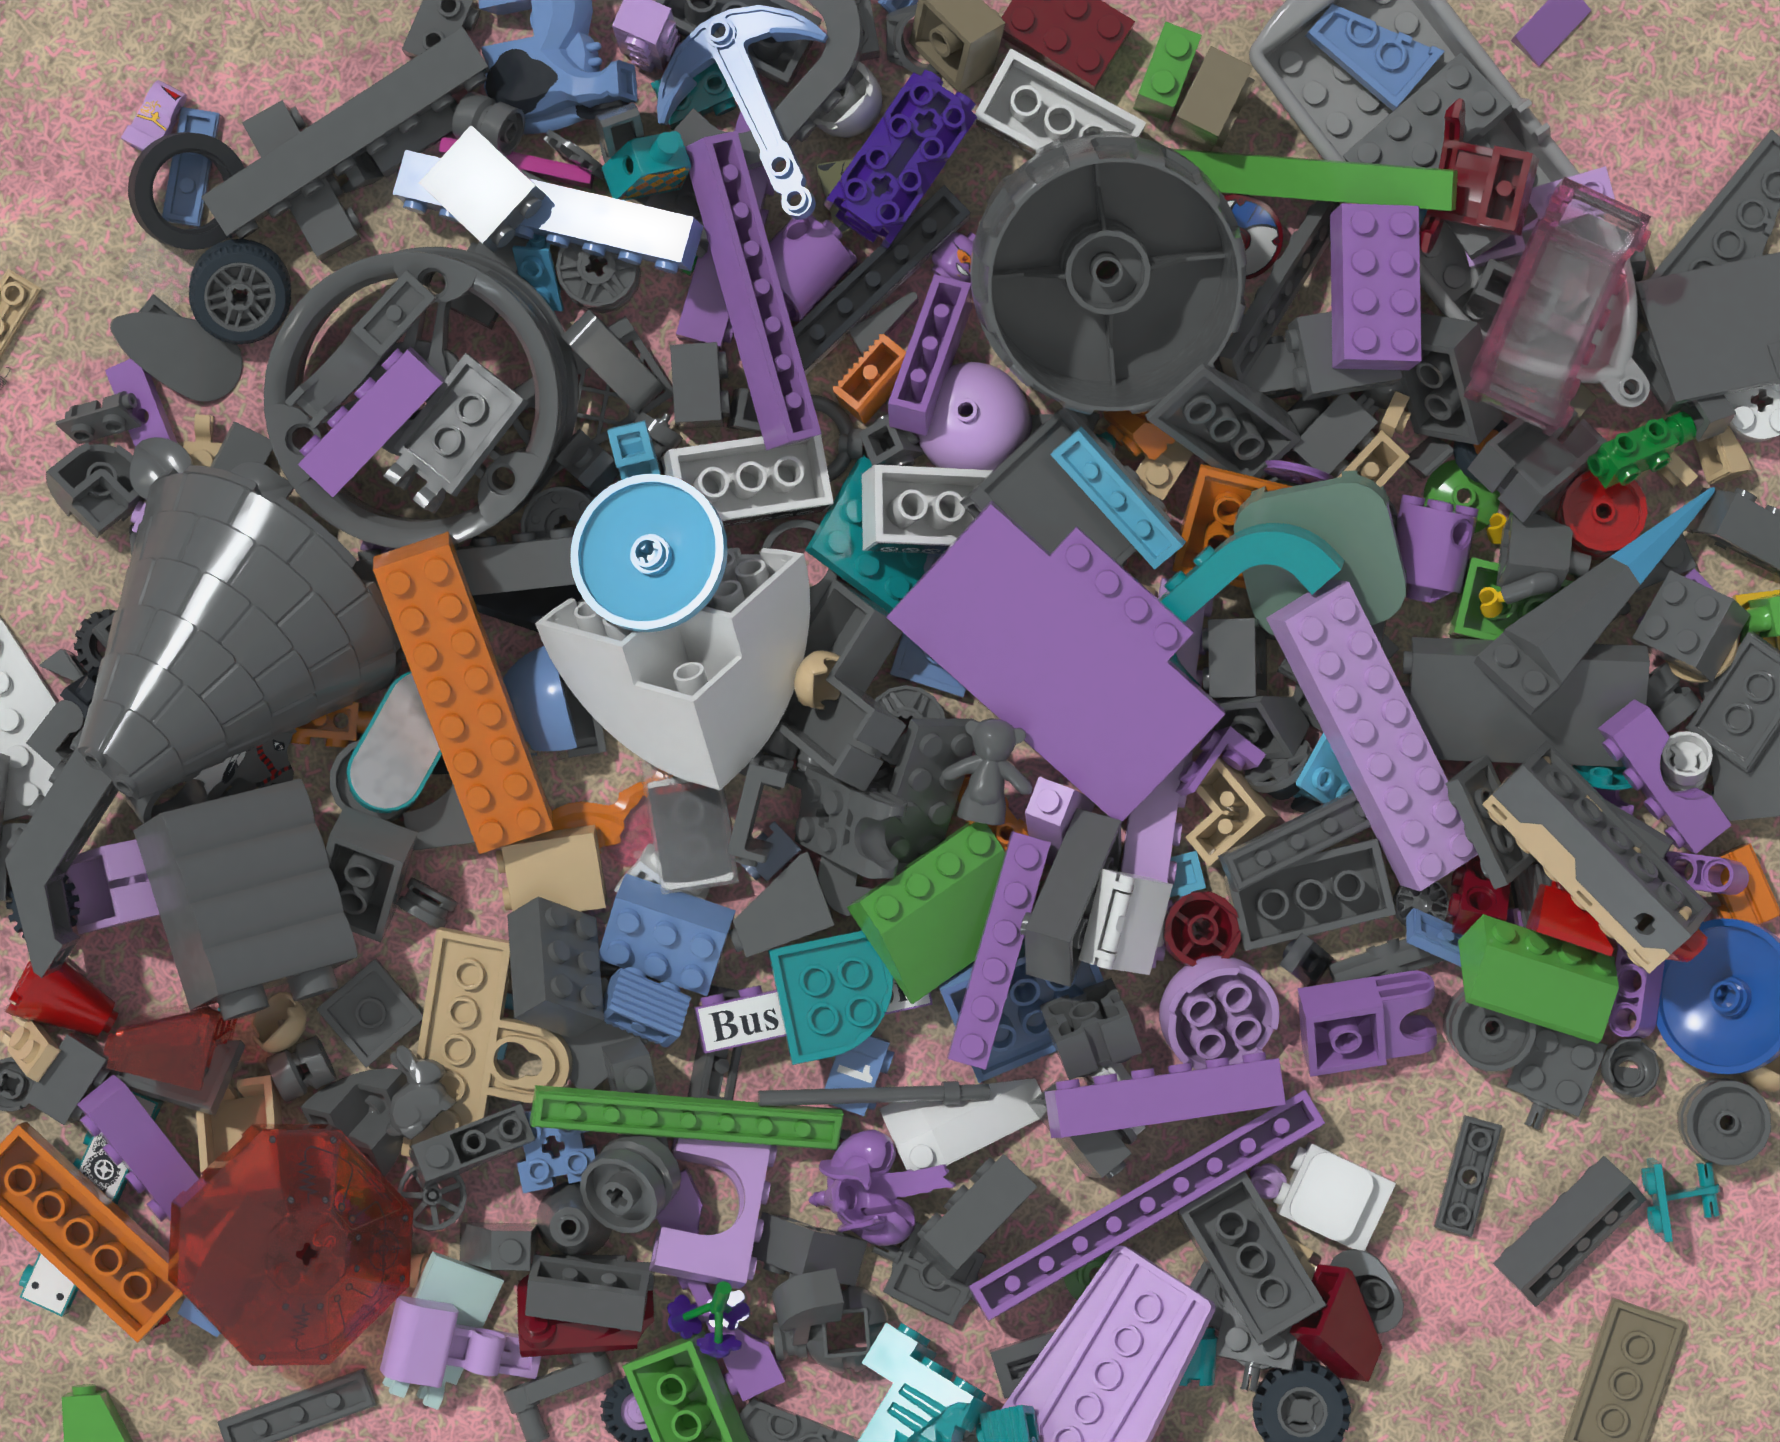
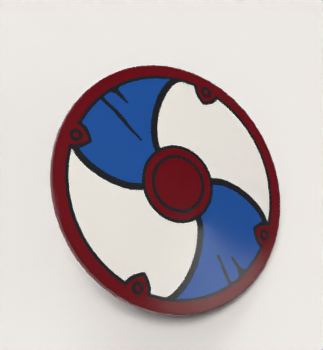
[1224,194,1283,279]

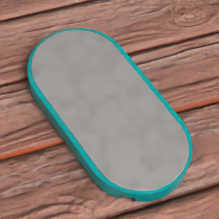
[346,671,442,814]

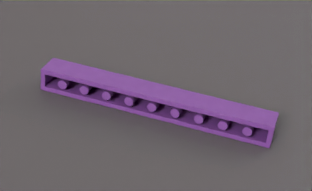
[968,1090,1325,1322]

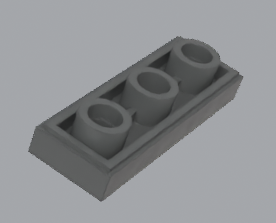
[1434,1115,1502,1237]

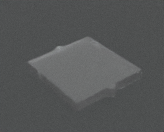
[121,235,202,312]

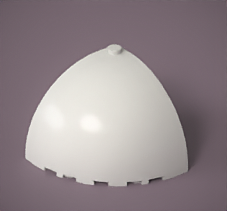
[535,548,810,790]

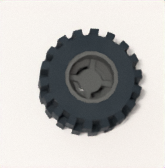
[1252,1359,1351,1442]

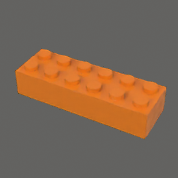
[0,1121,195,1343]

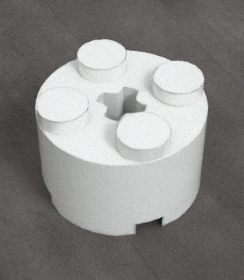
[1724,384,1780,443]

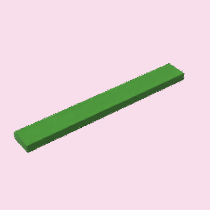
[1170,148,1458,211]
[530,1085,844,1150]

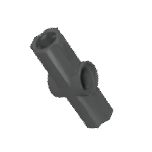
[1328,938,1445,983]

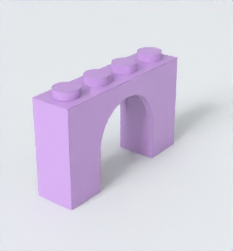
[649,1138,777,1290]

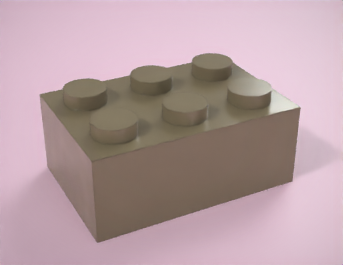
[1169,46,1255,151]

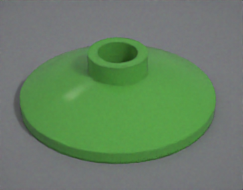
[1423,460,1500,533]

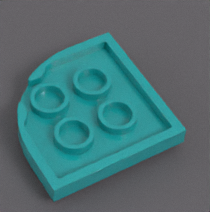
[805,456,928,613]
[768,931,893,1065]

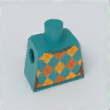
[601,131,691,201]

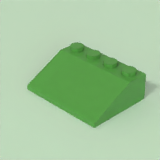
[847,821,1032,1004]

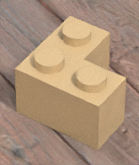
[1185,757,1279,868]

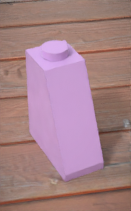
[1025,777,1095,866]

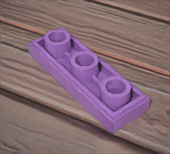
[105,359,177,447]

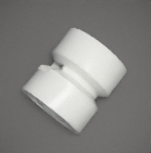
[1660,731,1713,791]

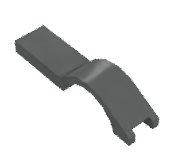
[285,270,437,429]

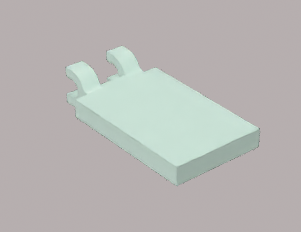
[382,1251,504,1410]

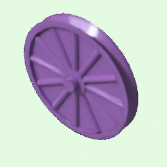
[1263,460,1334,485]

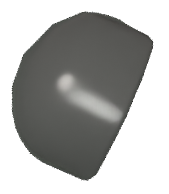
[1601,1037,1660,1099]

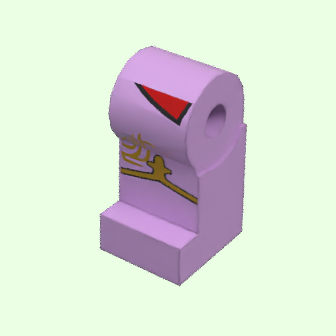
[121,80,187,151]

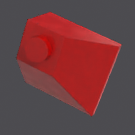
[1526,880,1614,956]

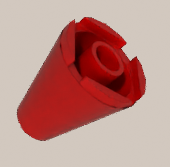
[4,961,119,1037]

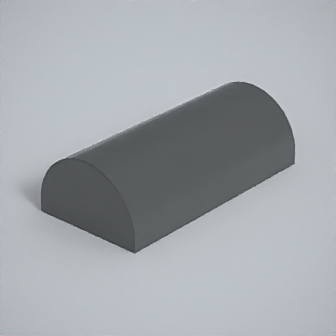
[655,0,822,88]

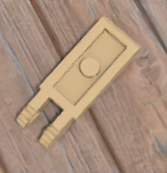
[0,1016,61,1082]

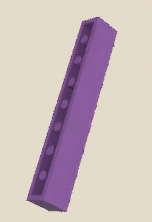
[685,131,822,450]

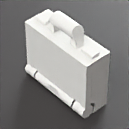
[1079,869,1173,975]

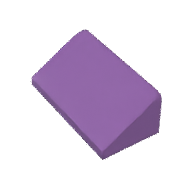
[1511,0,1591,67]

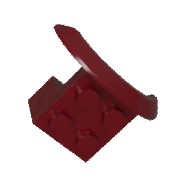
[1419,98,1539,253]

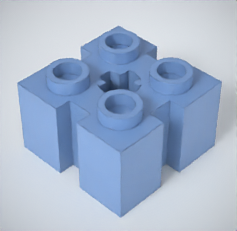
[517,1110,598,1193]

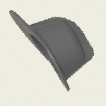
[1330,1249,1404,1334]

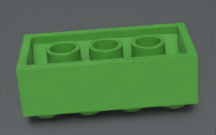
[1458,914,1619,1044]
[622,1330,750,1442]

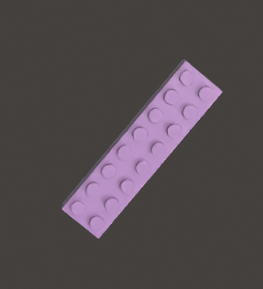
[1266,579,1478,891]

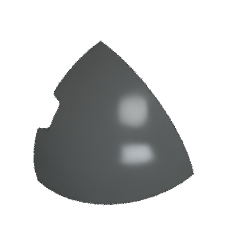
[301,1068,407,1178]

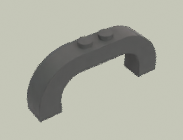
[673,0,864,170]

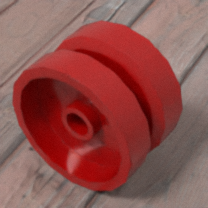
[1555,470,1648,560]

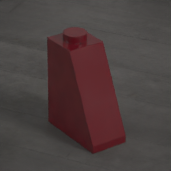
[1290,1264,1383,1382]

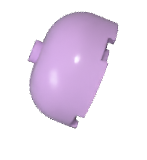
[916,362,1032,470]
[1159,956,1280,1069]

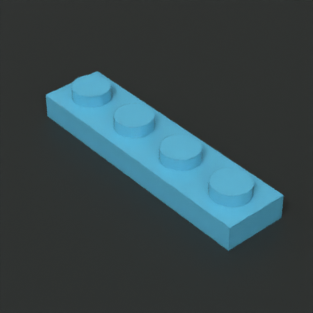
[1050,426,1186,570]

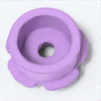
[1250,1163,1287,1199]

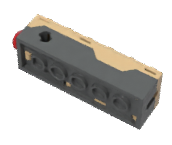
[1482,741,1713,974]

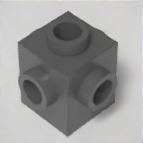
[859,414,925,466]

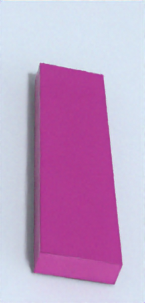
[439,137,594,189]

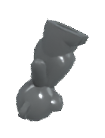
[942,718,1033,825]

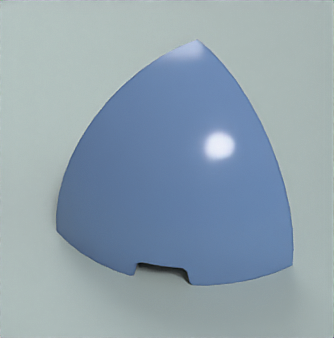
[503,646,577,751]

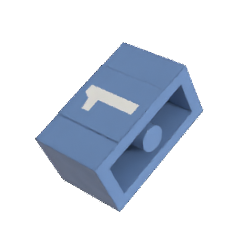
[824,1035,895,1116]

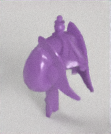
[809,1130,956,1246]

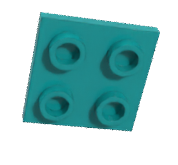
[1641,1158,1720,1242]

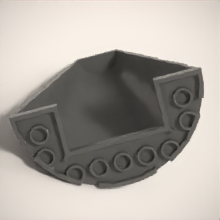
[77,465,402,800]

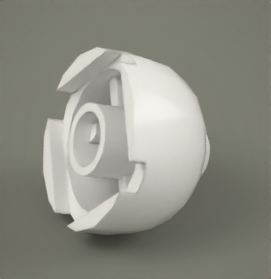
[813,62,882,138]

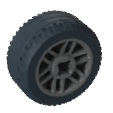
[189,239,291,345]

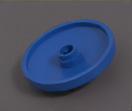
[1656,918,1780,1074]

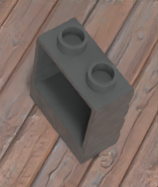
[133,778,358,1021]

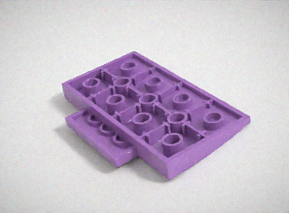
[886,500,1225,822]

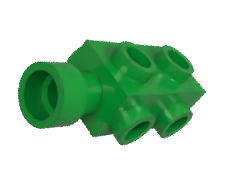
[1588,411,1696,489]

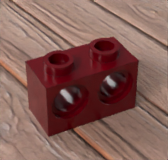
[1447,855,1511,935]

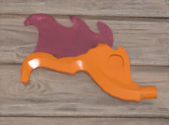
[547,768,673,866]

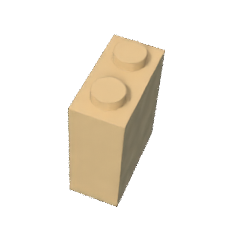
[496,825,608,912]

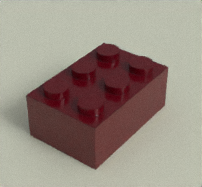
[1001,0,1135,93]

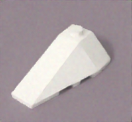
[879,1078,1042,1171]

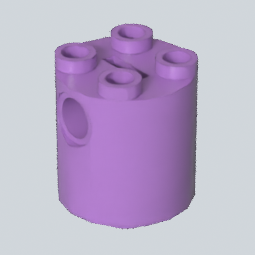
[768,214,857,322]
[1395,494,1479,603]

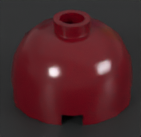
[1163,891,1241,967]

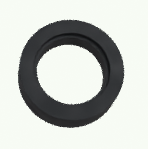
[128,132,245,250]

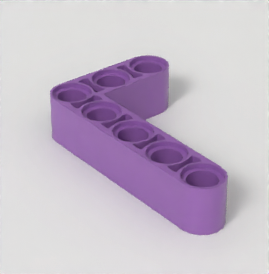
[1608,851,1749,1038]

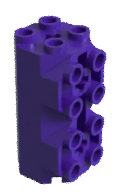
[824,69,977,249]

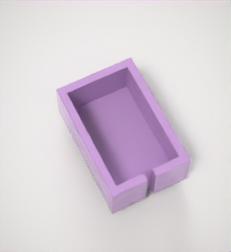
[66,839,160,934]

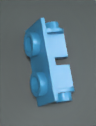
[512,234,564,311]

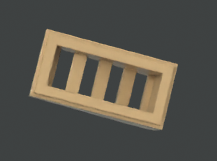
[1693,426,1752,485]

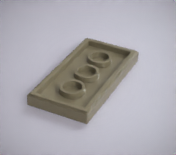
[1563,1297,1686,1442]

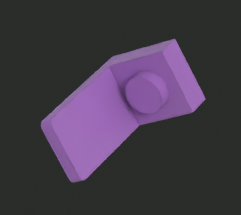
[1176,726,1266,796]

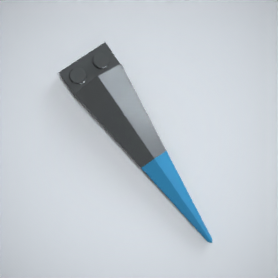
[1473,487,1715,716]

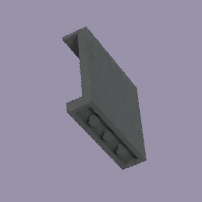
[960,407,1171,565]

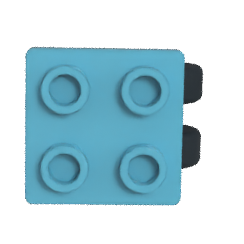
[1263,732,1352,813]

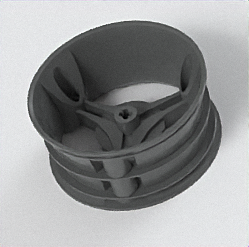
[264,247,579,549]

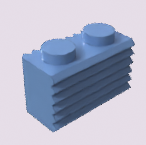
[603,967,691,1047]

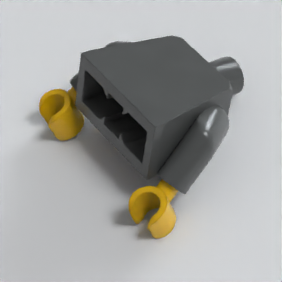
[1479,510,1591,618]

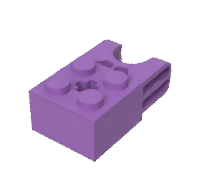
[1297,970,1437,1077]

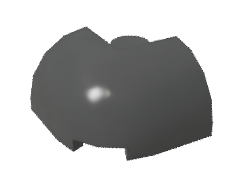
[46,442,146,538]

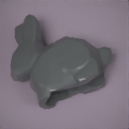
[386,1045,457,1140]

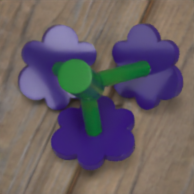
[667,1281,751,1358]

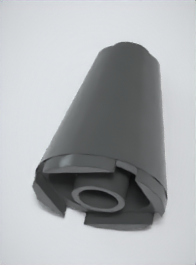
[537,1181,612,1255]

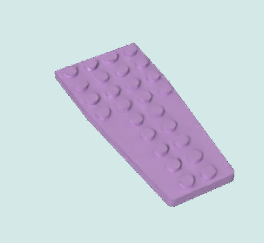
[1001,1245,1216,1442]

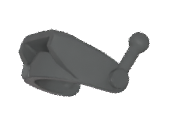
[886,4,940,75]

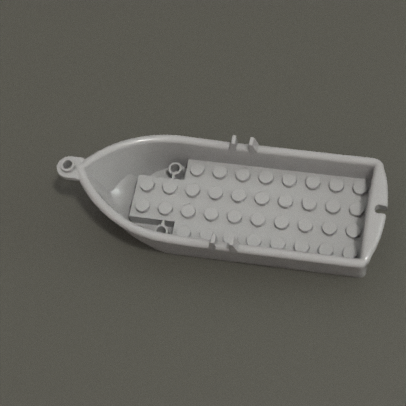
[1249,0,1650,408]

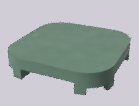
[1234,471,1407,635]

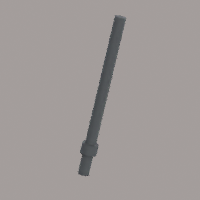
[758,1081,990,1106]

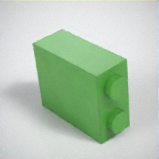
[1133,22,1202,122]

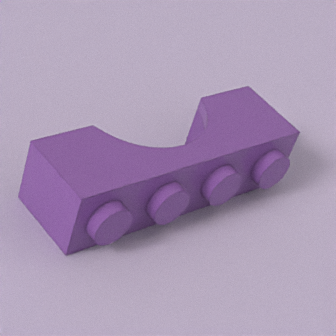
[1598,699,1732,854]

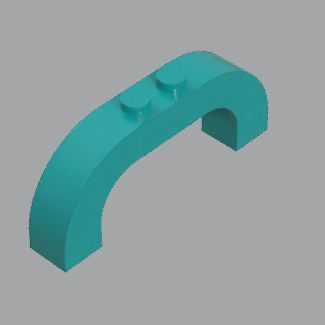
[1159,523,1345,687]

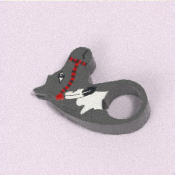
[125,729,297,824]

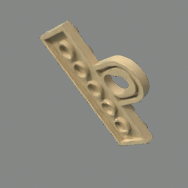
[401,927,572,1170]

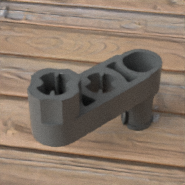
[503,1351,613,1442]

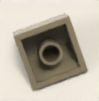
[909,0,1005,92]

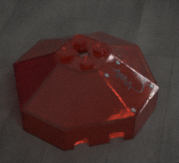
[168,1124,413,1366]

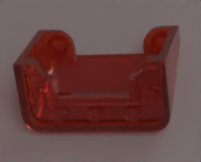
[103,1003,238,1091]

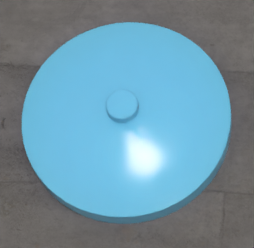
[571,474,728,632]

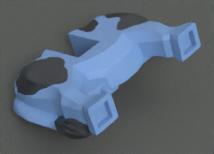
[479,0,637,135]

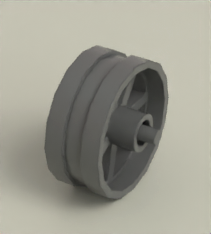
[396,1167,467,1232]

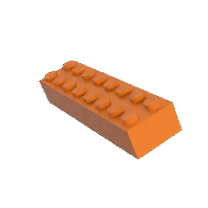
[373,531,553,854]

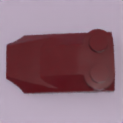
[517,1274,654,1358]

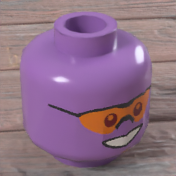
[931,232,976,283]

